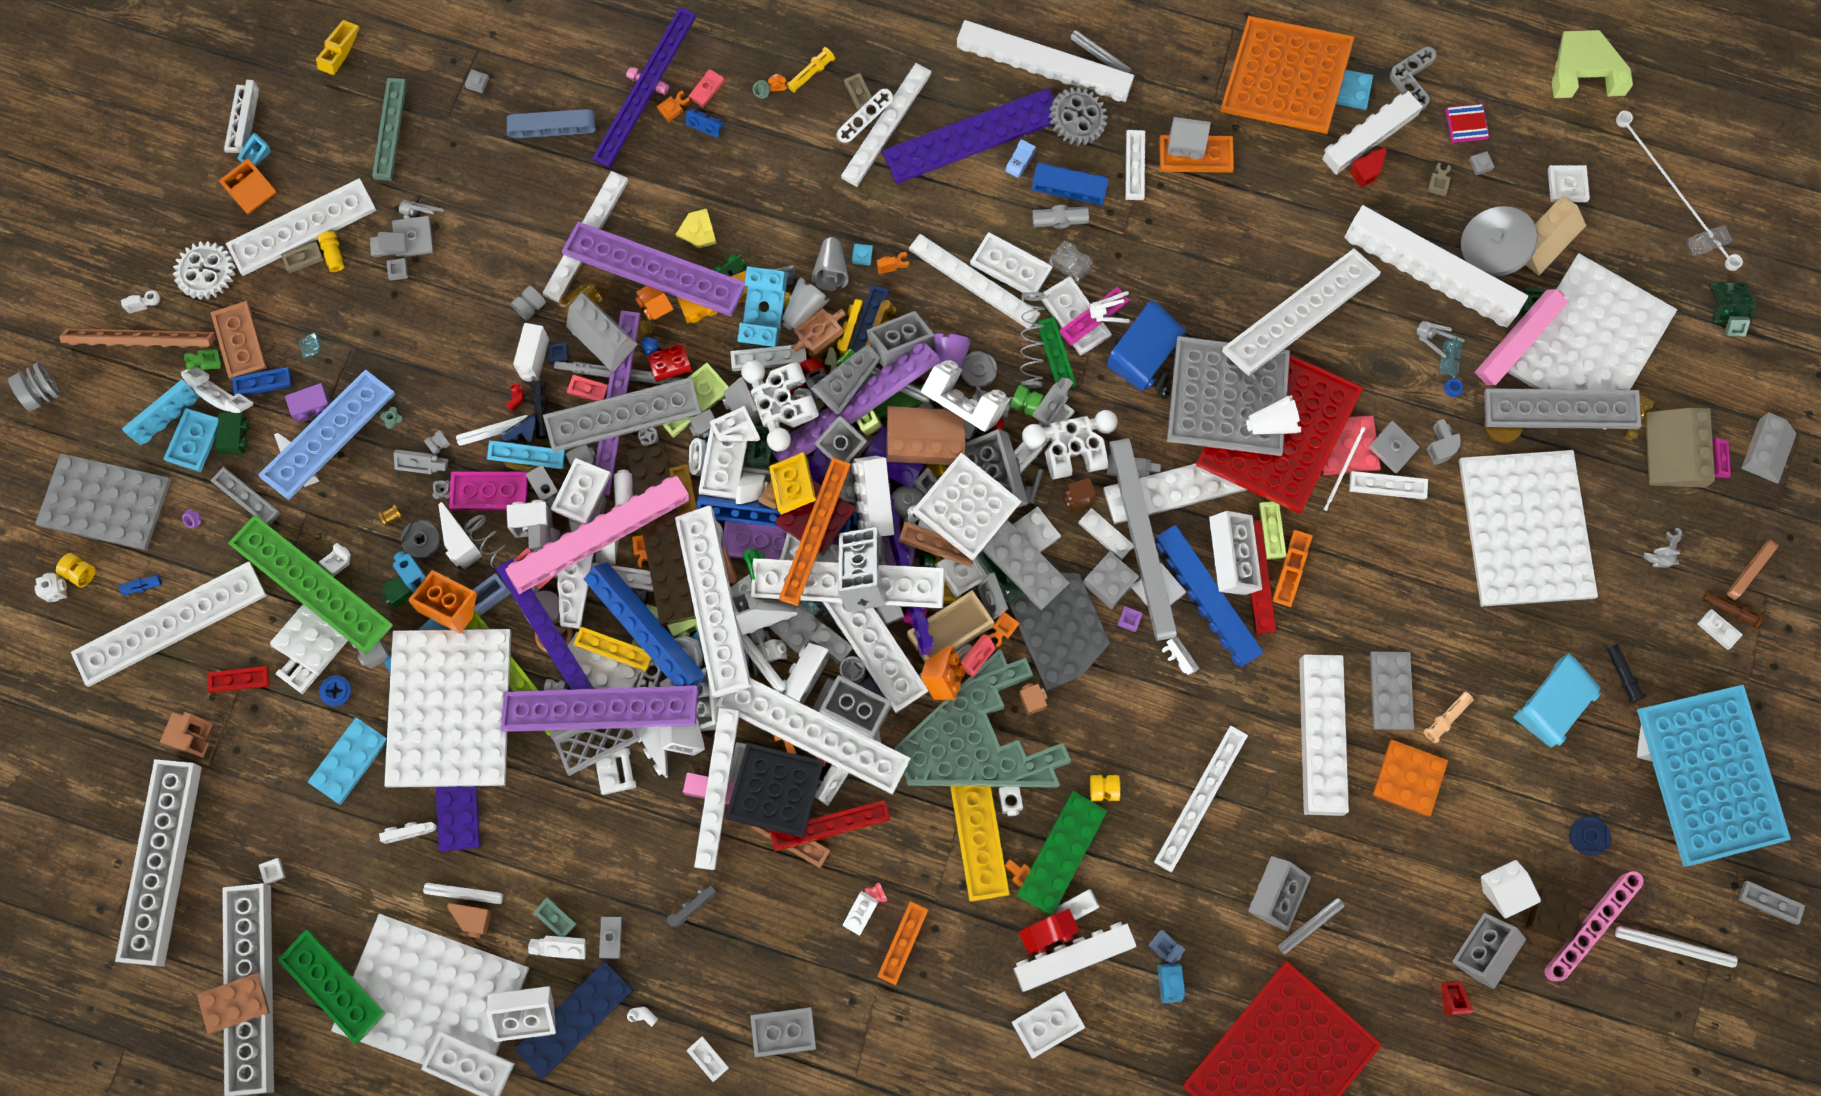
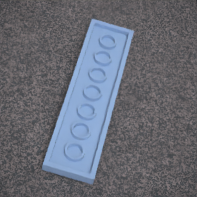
[259,370,395,500]

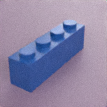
[1031,163,1109,206]

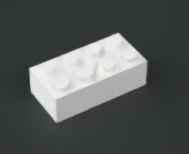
[851,456,894,536]
[1209,511,1262,595]

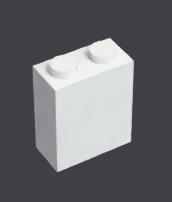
[513,323,549,382]

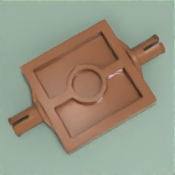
[791,308,846,355]

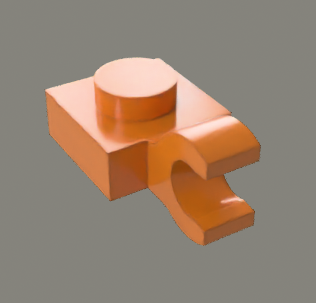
[877,252,909,274]
[1004,860,1030,887]

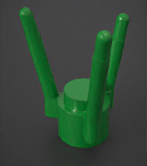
[743,549,766,582]

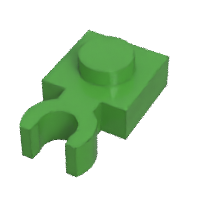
[184,349,221,370]

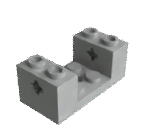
[838,527,885,612]

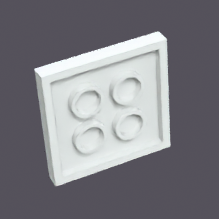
[270,604,348,676]

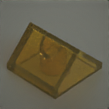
[557,282,602,317]

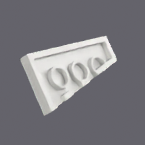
[557,553,594,629]

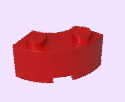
[1019,909,1079,955]

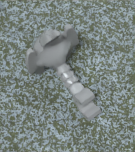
[1644,528,1682,567]

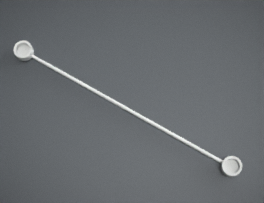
[1616,111,1743,271]

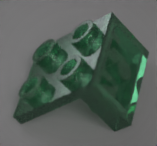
[1709,282,1758,323]

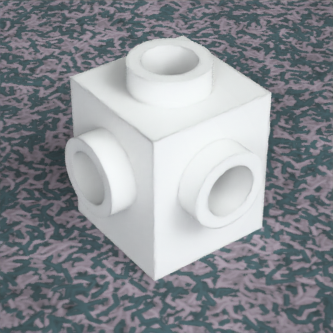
[35,573,67,602]

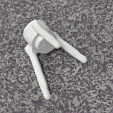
[1089,291,1130,323]

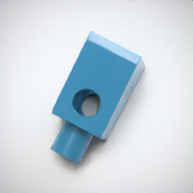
[393,551,427,593]
[1157,963,1185,1004]

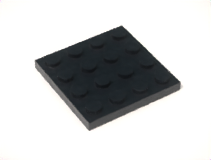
[725,743,824,838]

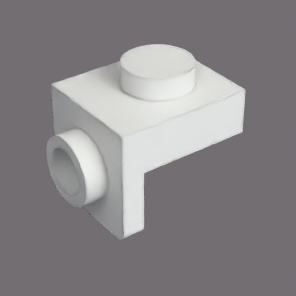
[319,543,350,577]
[756,639,787,663]

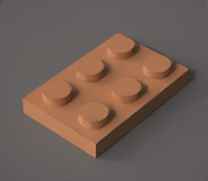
[197,973,270,1034]

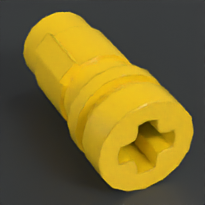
[318,231,344,272]

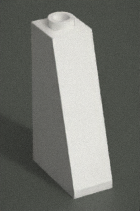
[660,678,705,756]

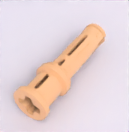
[1423,692,1474,743]

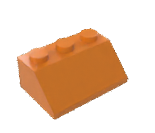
[409,570,477,634]

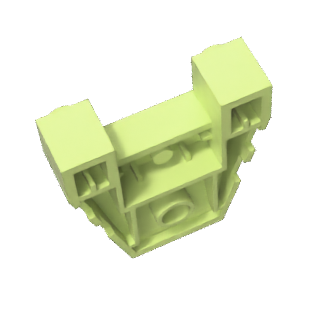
[1552,30,1633,98]

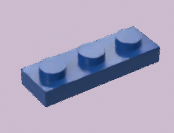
[232,367,292,396]

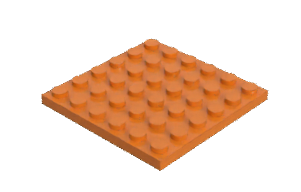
[1221,16,1354,134]

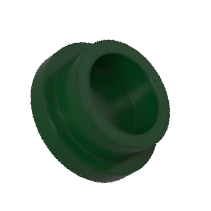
[920,552,935,568]

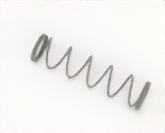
[1019,292,1046,389]
[464,515,538,593]

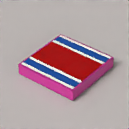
[1445,104,1489,143]

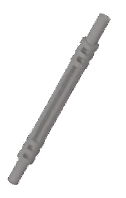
[554,361,684,385]

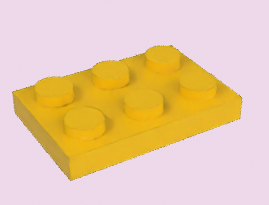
[769,452,816,514]

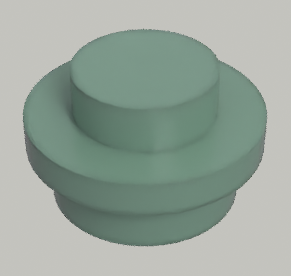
[753,80,770,98]

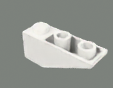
[636,727,668,778]

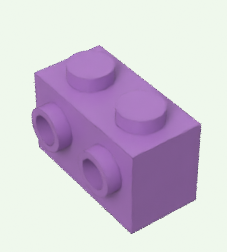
[285,383,331,422]

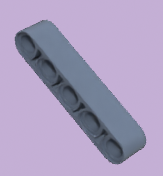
[507,109,596,138]

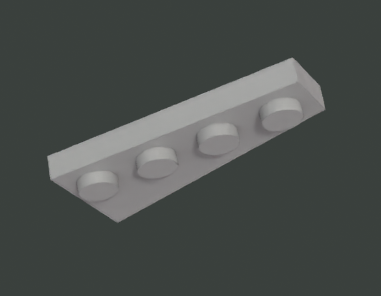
[811,345,881,414]

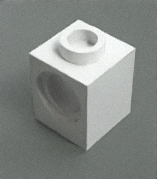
[998,787,1023,816]

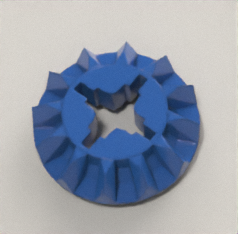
[319,675,352,707]

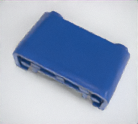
[1106,300,1187,392]

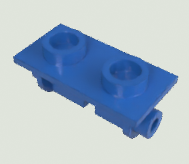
[686,109,724,138]

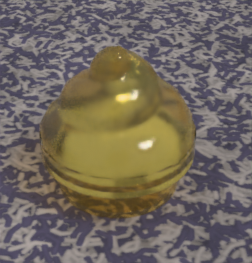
[637,319,652,338]

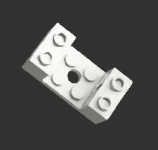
[921,360,1010,432]

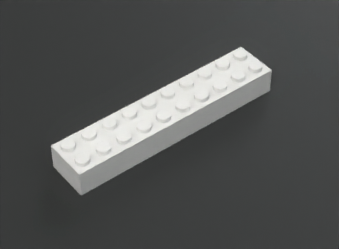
[1344,205,1528,327]
[115,759,202,967]
[223,884,274,1096]

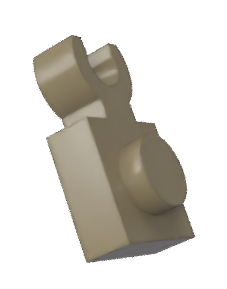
[1427,162,1451,197]

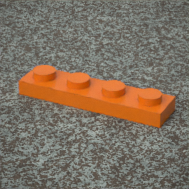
[877,902,928,985]

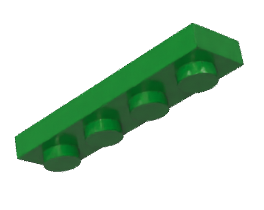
[1036,317,1076,389]

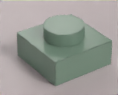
[1725,316,1751,336]

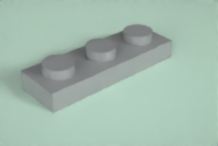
[1738,881,1805,925]

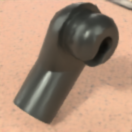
[1154,371,1171,399]

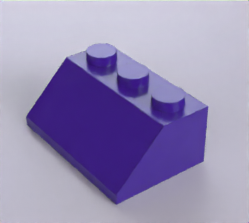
[864,426,928,488]

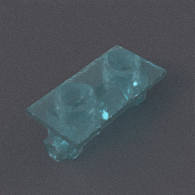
[1439,337,1463,378]

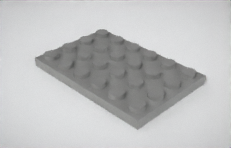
[35,454,171,551]

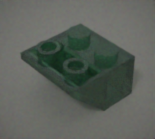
[743,425,773,468]

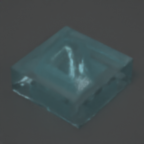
[299,333,321,359]
[801,600,821,618]

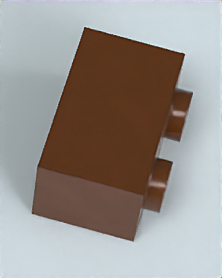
[1063,477,1096,513]

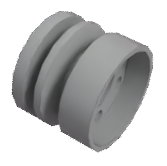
[8,362,61,412]

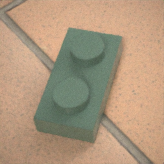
[533,898,577,937]

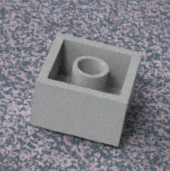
[1083,551,1139,609]

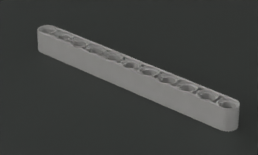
[1110,438,1177,641]

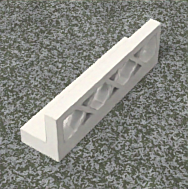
[224,80,259,153]

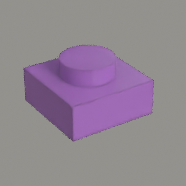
[1118,606,1143,632]

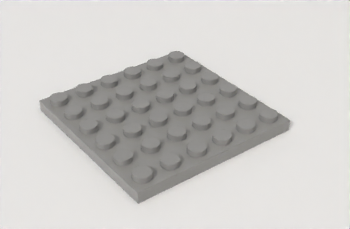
[1167,336,1290,456]

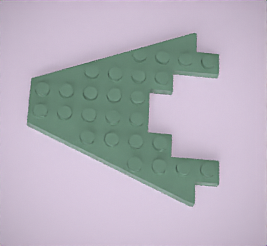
[894,649,1071,787]

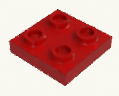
[647,344,691,382]

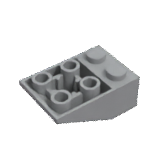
[732,591,798,635]

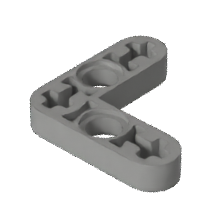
[1390,47,1436,110]

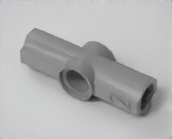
[1032,205,1089,229]

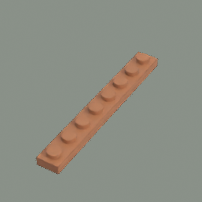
[59,329,216,348]

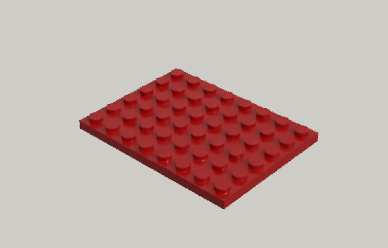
[1196,355,1364,514]
[1182,961,1382,1096]

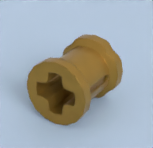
[378,504,403,527]

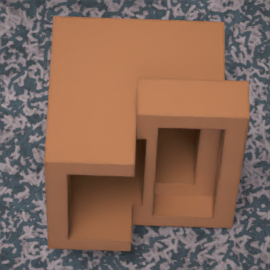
[160,712,213,758]

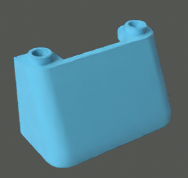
[1513,653,1601,748]

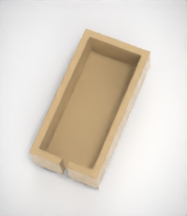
[907,590,994,662]

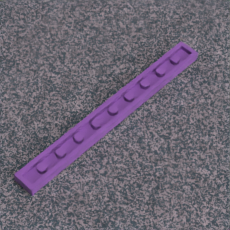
[595,310,640,496]

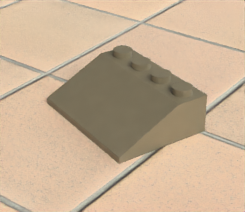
[1645,408,1715,488]

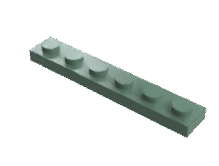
[372,78,407,181]

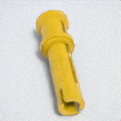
[787,47,835,93]

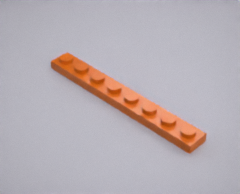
[779,458,851,606]

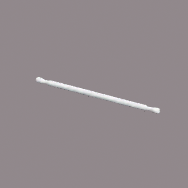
[1323,427,1366,511]

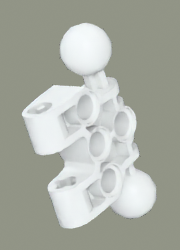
[741,360,819,452]
[1022,410,1118,479]

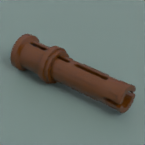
[1702,590,1765,629]

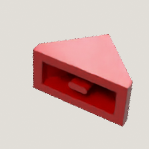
[1441,982,1473,1015]

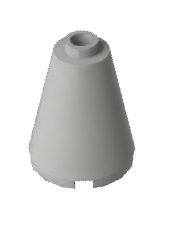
[812,237,849,291]
[781,277,830,331]

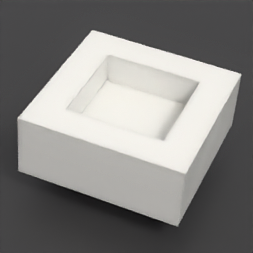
[259,858,286,884]

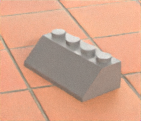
[566,293,637,372]

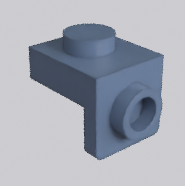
[1148,930,1185,965]

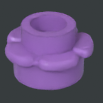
[182,509,201,528]

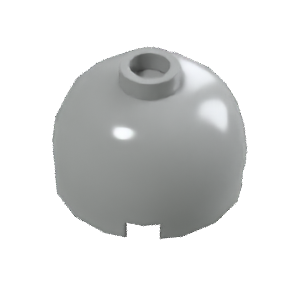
[891,485,925,523]

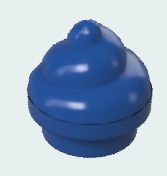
[641,336,659,356]

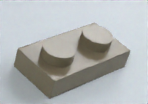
[844,73,874,111]
[281,242,324,274]

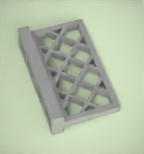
[549,728,640,776]

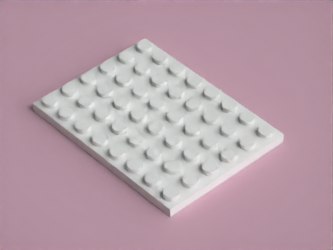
[1507,254,1677,430]
[1459,450,1598,607]
[385,629,511,787]
[331,914,530,1065]

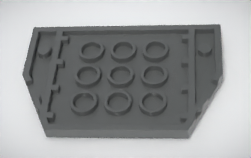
[1000,572,1110,691]

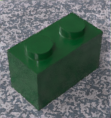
[215,413,249,454]

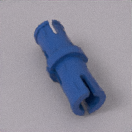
[119,574,162,596]

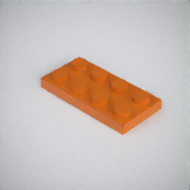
[1159,135,1234,173]

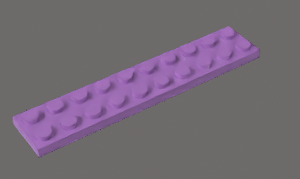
[562,222,746,316]
[770,342,941,462]
[721,521,915,566]
[500,686,699,732]

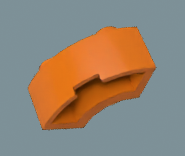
[635,286,673,321]

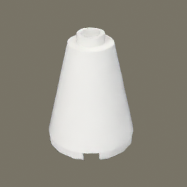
[1246,395,1301,434]

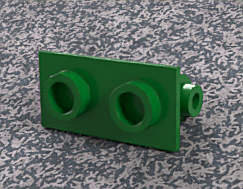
[712,254,747,276]

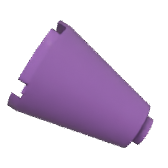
[934,333,971,369]

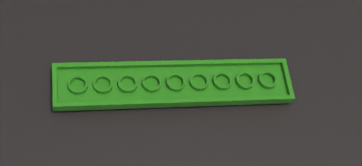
[228,515,393,655]

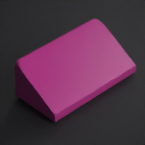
[1712,437,1731,478]

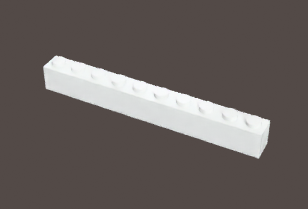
[957,20,1134,102]

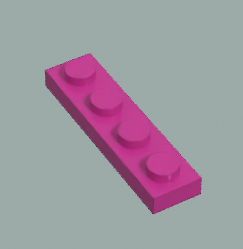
[1059,287,1130,346]

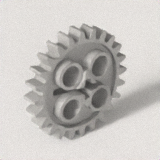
[1049,87,1108,146]

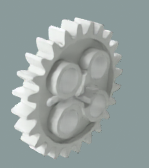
[173,241,236,300]

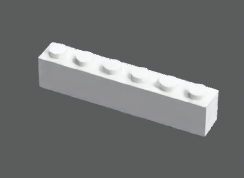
[1322,91,1423,175]
[1013,922,1137,992]

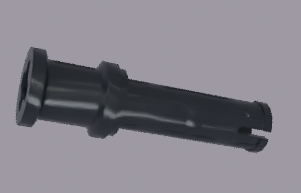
[530,381,548,439]
[1606,644,1646,703]

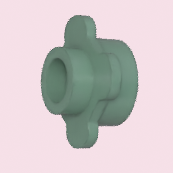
[380,407,403,429]

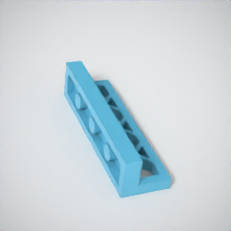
[487,440,569,469]

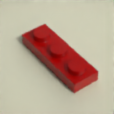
[208,666,269,693]

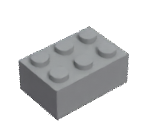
[820,675,892,740]

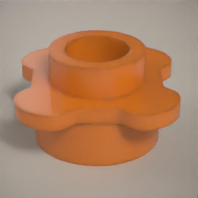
[768,74,787,91]

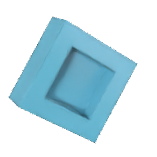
[852,244,873,265]

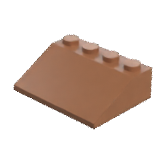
[886,406,965,465]

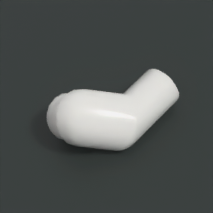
[627,1007,659,1027]

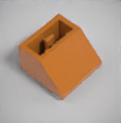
[219,159,277,215]
[921,645,965,700]

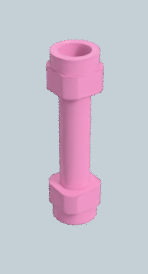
[626,67,669,95]

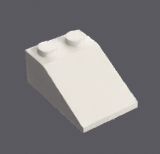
[439,502,483,569]

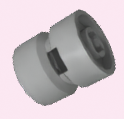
[510,285,546,321]
[839,656,866,684]

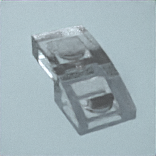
[1686,225,1733,256]

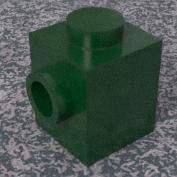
[381,576,413,608]

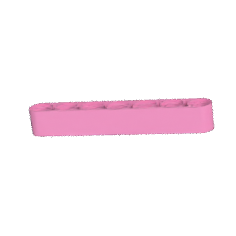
[1544,871,1643,982]

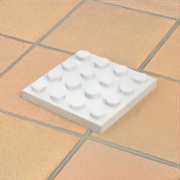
[912,453,1022,561]

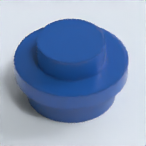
[1444,379,1463,397]

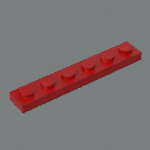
[1250,520,1276,635]
[769,800,890,852]

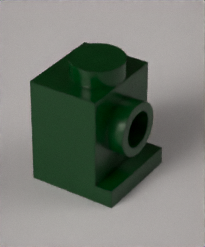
[1521,288,1545,316]

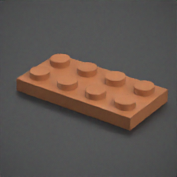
[210,301,267,381]

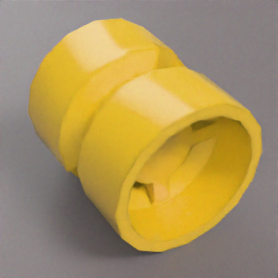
[56,553,95,588]
[1090,775,1120,801]

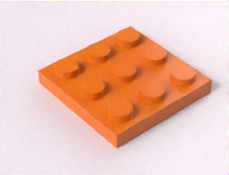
[1372,740,1448,817]

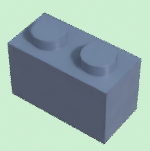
[473,573,511,616]

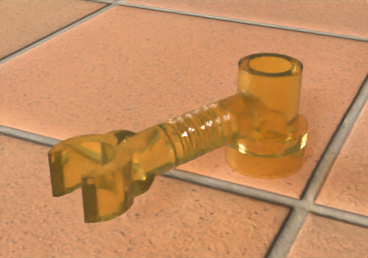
[1625,392,1654,441]

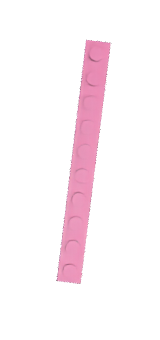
[506,475,689,594]

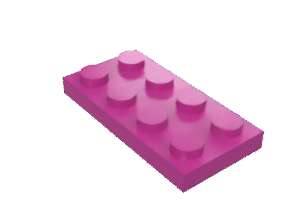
[449,472,528,510]

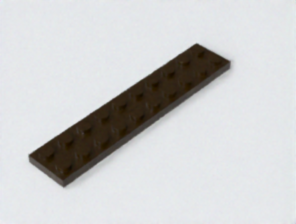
[626,442,696,626]

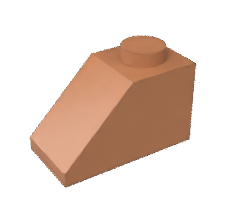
[447,903,492,938]

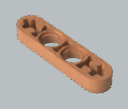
[1726,539,1779,601]

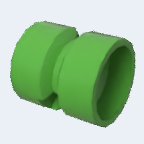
[1010,385,1044,417]

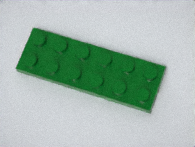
[1016,791,1107,916]
[278,929,386,1044]

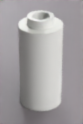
[614,470,634,506]

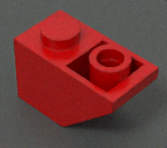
[1350,148,1387,188]

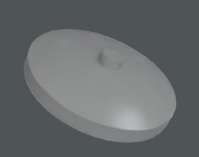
[1461,206,1538,276]

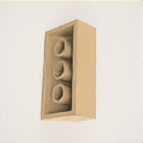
[1525,195,1586,276]

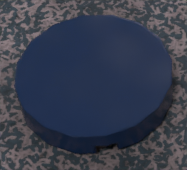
[1569,816,1611,856]

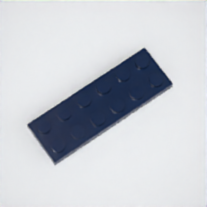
[514,961,633,1079]

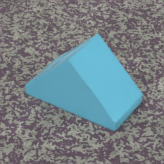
[237,133,271,167]

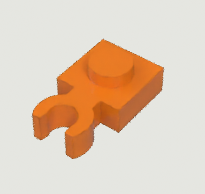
[657,91,690,122]
[632,535,648,569]
[989,612,1020,648]

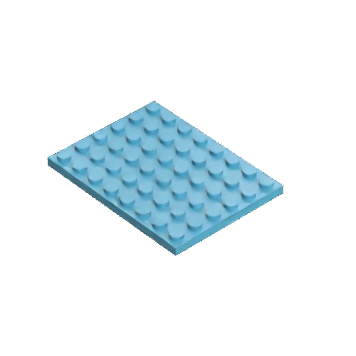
[1637,685,1791,867]

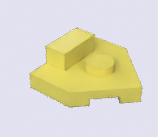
[676,208,716,248]

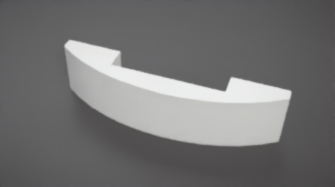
[181,366,253,413]

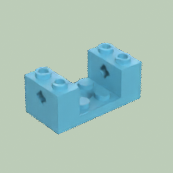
[738,266,788,347]

